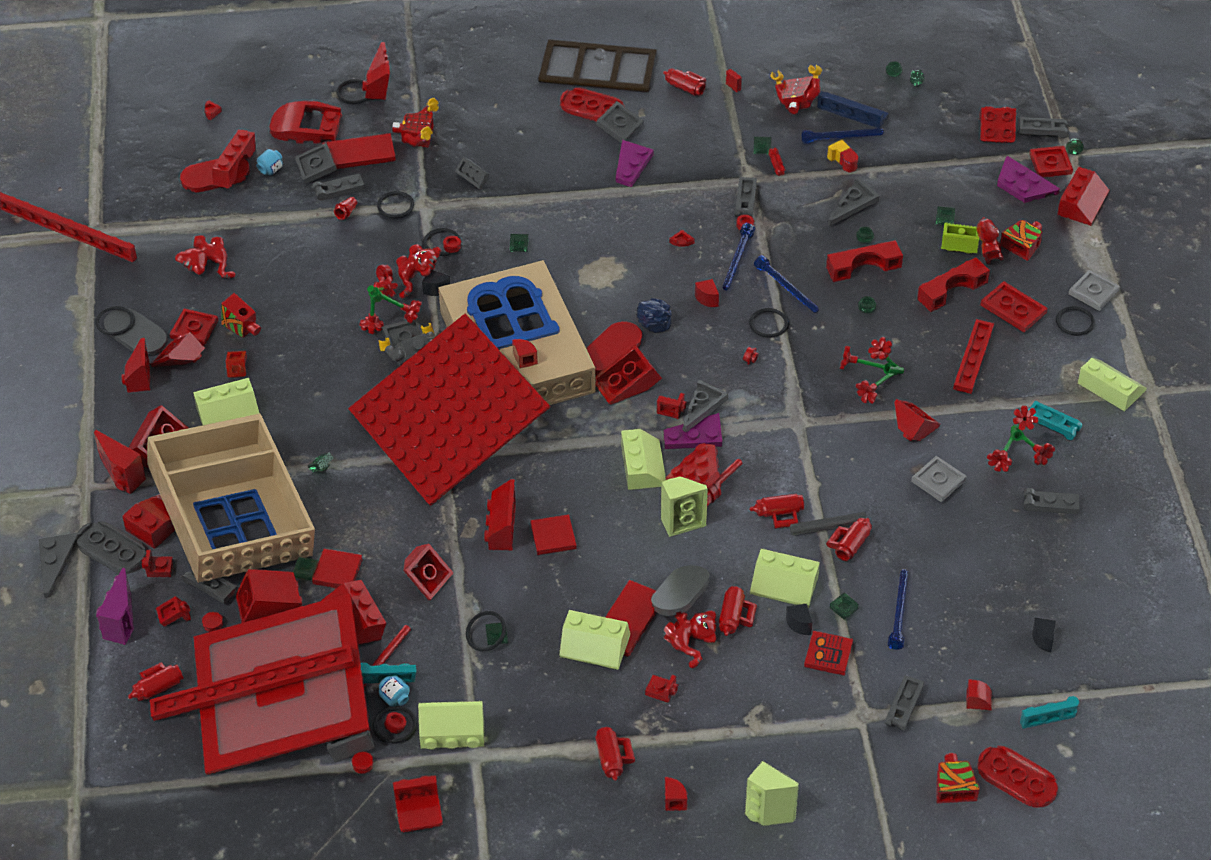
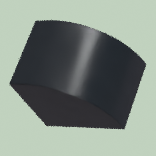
[422,270,450,296]
[786,603,812,635]
[1032,618,1056,652]

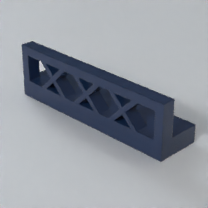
[817,91,888,129]

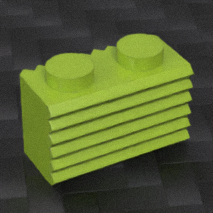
[941,223,979,254]

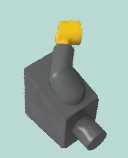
[378,323,436,366]

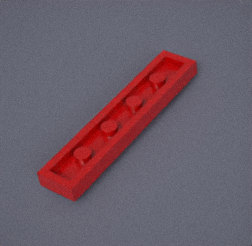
[953,319,994,394]

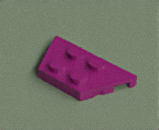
[997,156,1060,203]

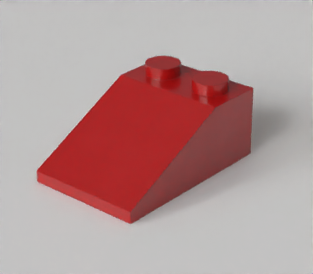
[595,345,662,405]
[94,430,146,494]
[122,494,175,549]

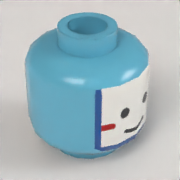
[256,149,283,175]
[379,676,410,707]

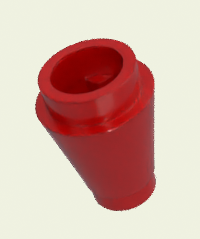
[334,197,357,220]

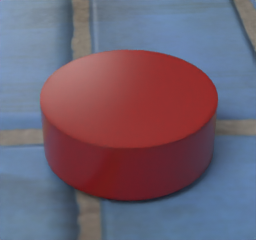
[736,215,754,232]
[443,236,461,253]
[202,612,223,632]
[384,712,406,733]
[352,752,374,774]

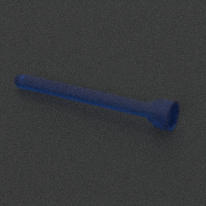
[802,128,884,144]
[722,223,755,290]
[754,255,819,313]
[888,569,908,650]

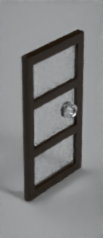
[538,39,657,92]

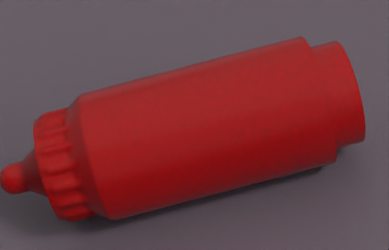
[663,68,706,96]
[750,493,804,529]
[826,518,872,561]
[719,586,757,636]
[128,662,184,701]
[595,727,635,781]

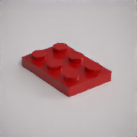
[980,281,1048,333]

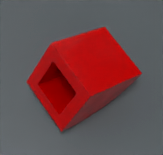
[695,279,719,307]
[512,339,538,369]
[966,679,992,710]
[665,777,687,811]

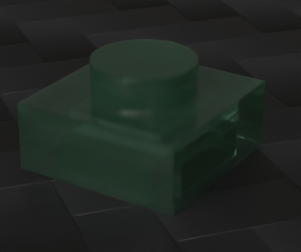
[753,137,771,154]
[935,206,955,225]
[509,234,529,252]
[308,452,334,472]
[293,557,318,580]
[830,592,859,620]
[485,622,508,645]

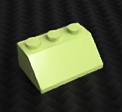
[1078,358,1147,411]
[193,378,260,426]
[621,429,666,490]
[661,477,708,537]
[750,549,820,608]
[560,610,631,670]
[419,701,484,749]
[745,761,799,826]

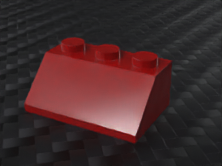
[1057,167,1109,226]
[128,405,188,468]
[484,479,516,551]
[321,580,386,644]

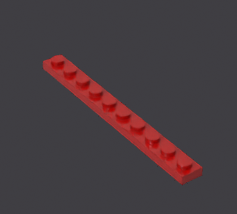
[0,192,137,262]
[150,644,355,721]

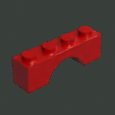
[212,130,256,189]
[826,240,903,282]
[917,257,990,312]

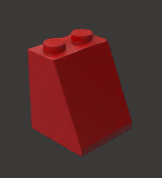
[236,569,302,623]

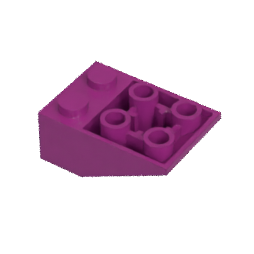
[96,568,134,645]

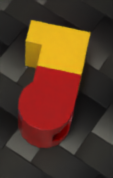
[827,140,858,172]

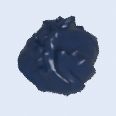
[636,298,672,333]

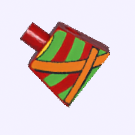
[1000,220,1043,261]
[221,293,261,337]
[936,753,979,803]

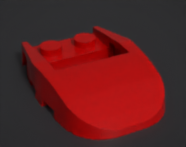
[270,101,342,144]

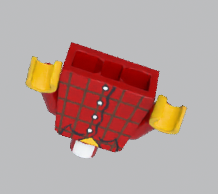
[771,65,822,114]
[392,98,439,148]

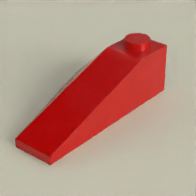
[362,42,390,100]

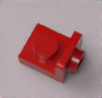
[225,351,247,377]
[657,393,687,419]
[142,550,174,577]
[156,596,191,627]
[645,675,678,703]

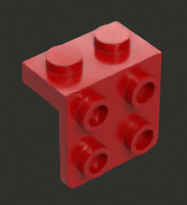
[979,106,1016,143]
[393,775,443,832]

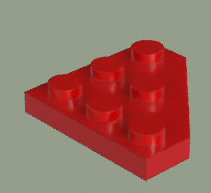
[665,443,720,488]

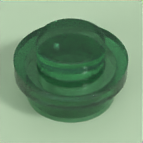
[886,61,903,77]
[910,69,924,86]
[1066,138,1084,155]
[856,226,874,243]
[858,296,876,313]

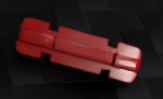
[769,148,785,176]

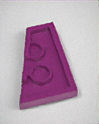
[616,140,654,187]
[663,413,722,449]

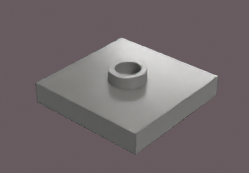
[1069,270,1120,311]
[911,456,967,502]

